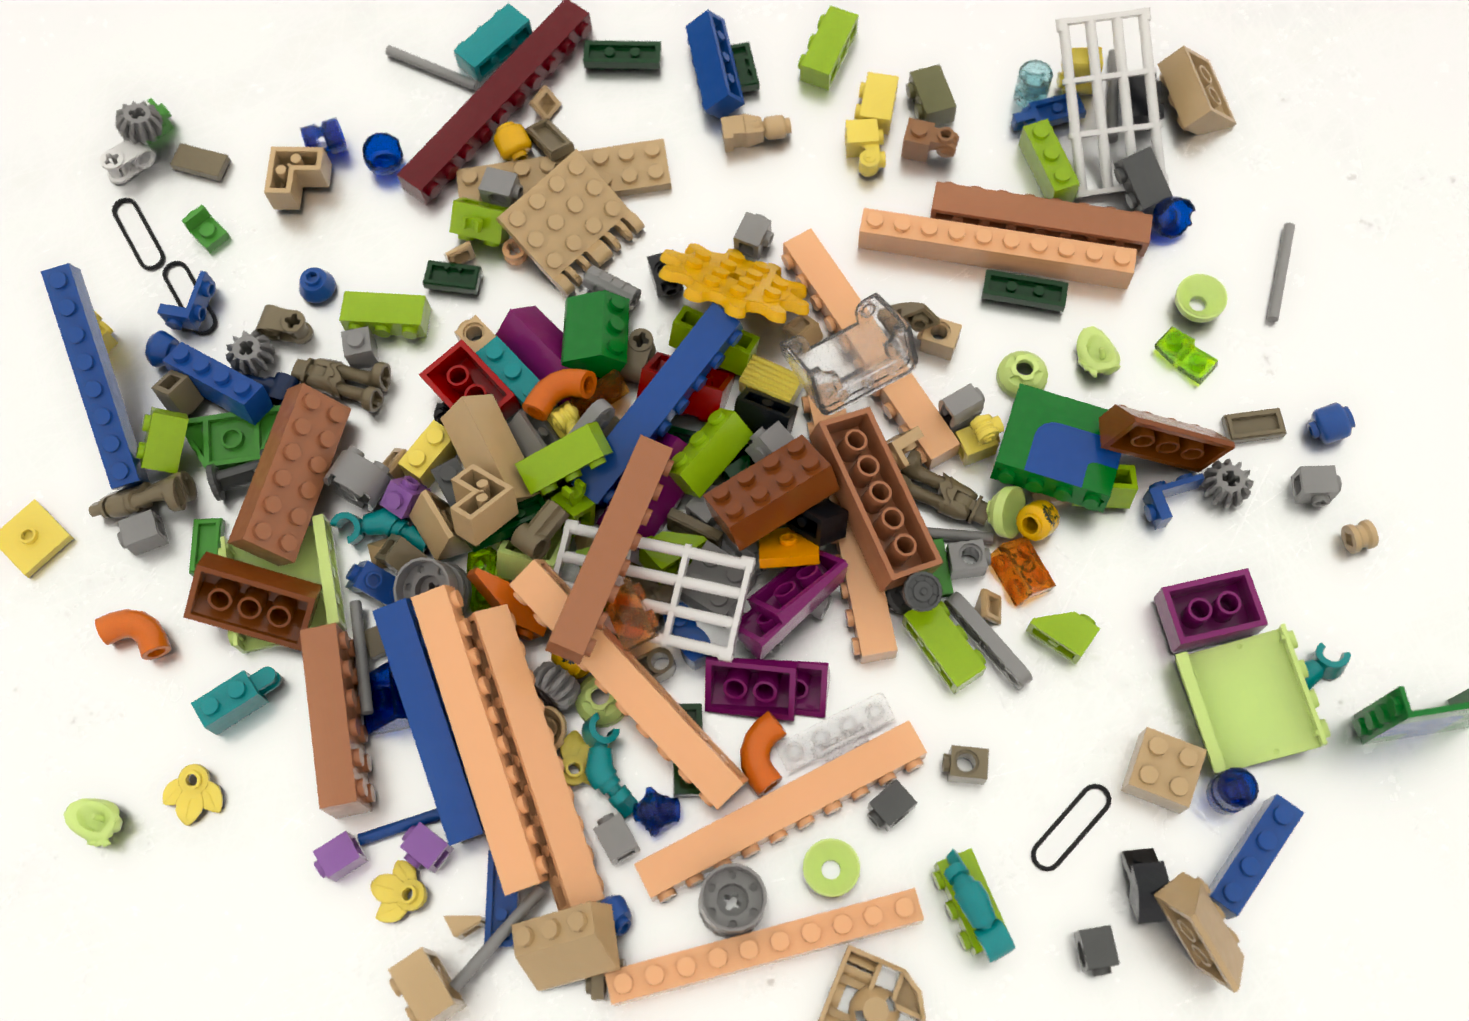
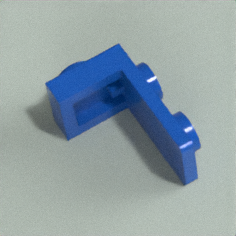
[157,271,216,331]
[1142,473,1205,530]
[345,560,396,605]

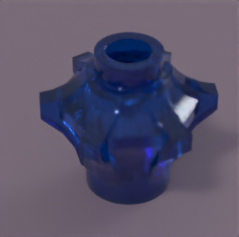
[633,787,680,836]

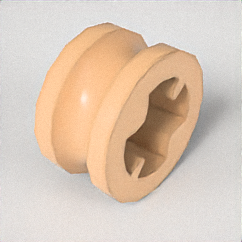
[502,238,528,266]

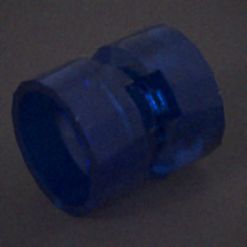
[300,117,348,154]
[1206,767,1259,815]

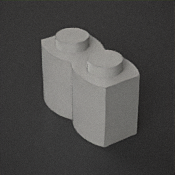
[938,383,985,435]

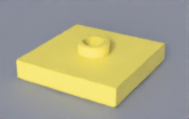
[0,499,74,578]

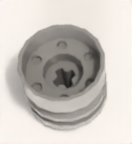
[393,557,472,614]
[698,863,767,939]

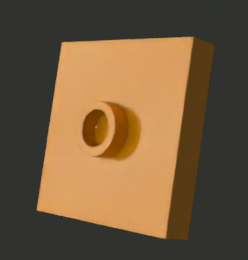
[759,527,820,569]

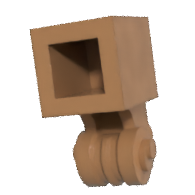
[901,118,959,163]

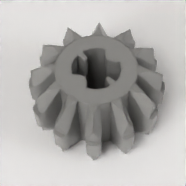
[115,100,163,145]
[225,330,275,376]
[1201,458,1254,509]
[533,661,581,711]

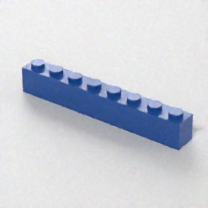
[41,263,149,490]
[570,302,743,508]
[372,598,485,846]

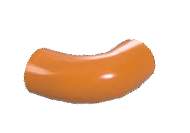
[522,369,597,421]
[95,609,172,660]
[740,710,787,797]

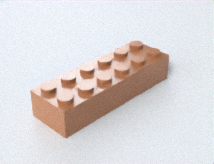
[227,383,351,566]
[809,407,944,593]
[300,623,376,819]

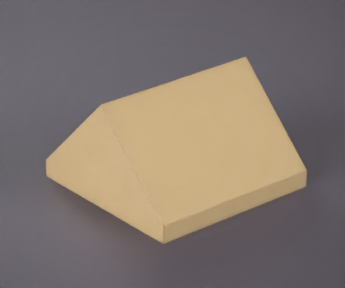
[409,489,471,560]

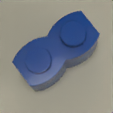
[663,602,713,671]

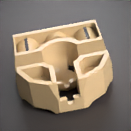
[818,944,926,1021]

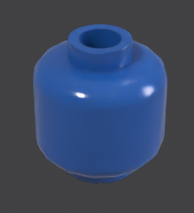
[1308,402,1355,444]

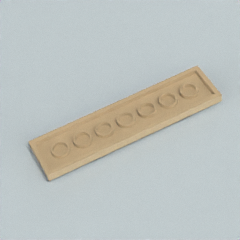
[456,138,672,201]

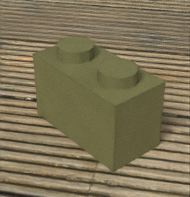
[906,64,957,127]

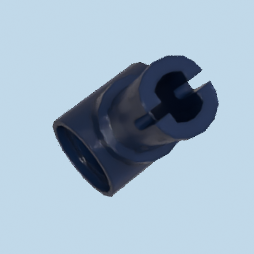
[245,372,300,406]

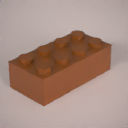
[703,435,840,551]

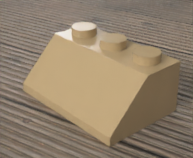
[1157,46,1237,135]
[1154,872,1244,993]
[511,901,621,991]

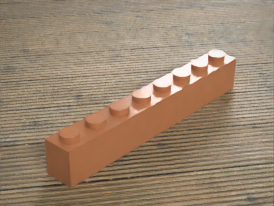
[930,181,1153,257]
[545,435,674,665]

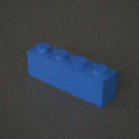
[685,9,745,119]
[162,342,273,425]
[1209,794,1304,920]

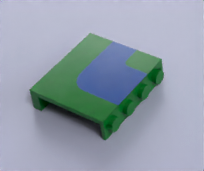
[990,383,1122,513]
[1353,686,1469,745]

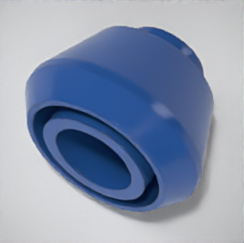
[299,267,336,303]
[145,330,180,367]
[600,895,632,936]

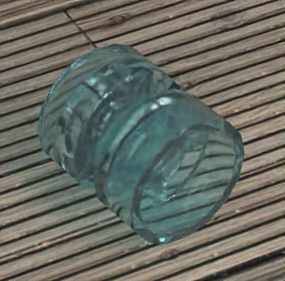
[1013,60,1053,108]

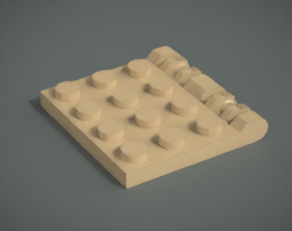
[496,149,645,297]

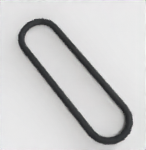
[112,198,165,270]
[162,261,217,335]
[1031,784,1112,871]

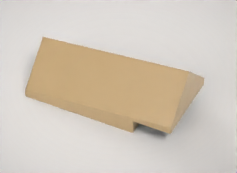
[440,394,543,503]

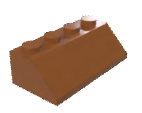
[1099,404,1235,473]
[183,551,322,651]

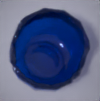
[362,133,403,176]
[1152,196,1196,238]

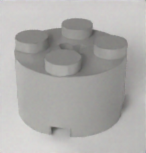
[323,446,391,511]

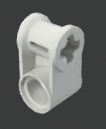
[100,140,156,184]

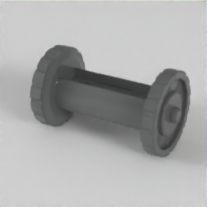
[206,449,264,501]
[885,571,942,614]

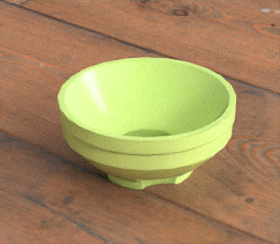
[1175,274,1228,323]
[996,351,1048,399]
[986,486,1026,539]
[575,675,625,728]
[803,838,860,897]

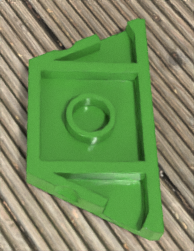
[185,405,281,470]

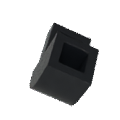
[1122,848,1169,924]

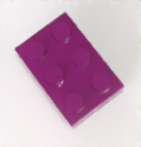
[1154,568,1268,654]

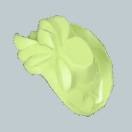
[1077,326,1121,378]
[64,798,123,847]

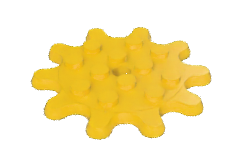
[658,243,809,324]

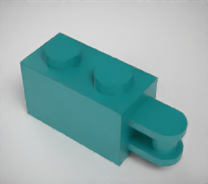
[191,667,282,735]

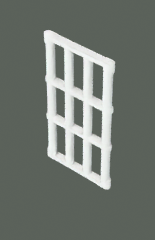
[1055,7,1169,199]
[554,519,756,663]

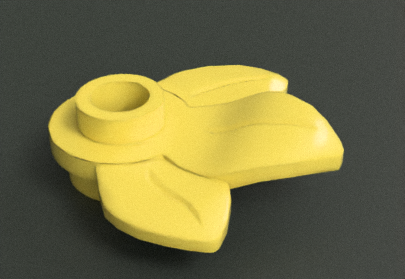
[560,730,609,786]
[163,764,223,826]
[370,860,427,923]

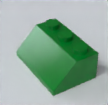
[561,290,630,382]

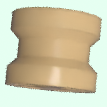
[1341,520,1379,554]

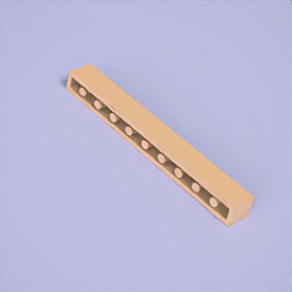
[858,208,1137,289]
[781,229,961,470]
[801,380,898,664]
[509,559,749,810]
[411,584,549,896]
[467,604,605,911]
[634,720,927,903]
[605,888,924,1006]

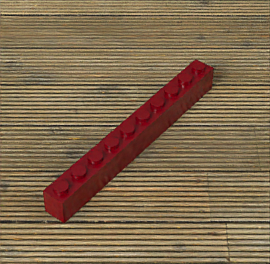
[397,0,592,205]

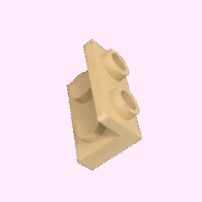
[886,426,924,470]

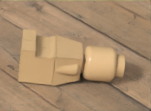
[721,113,792,153]

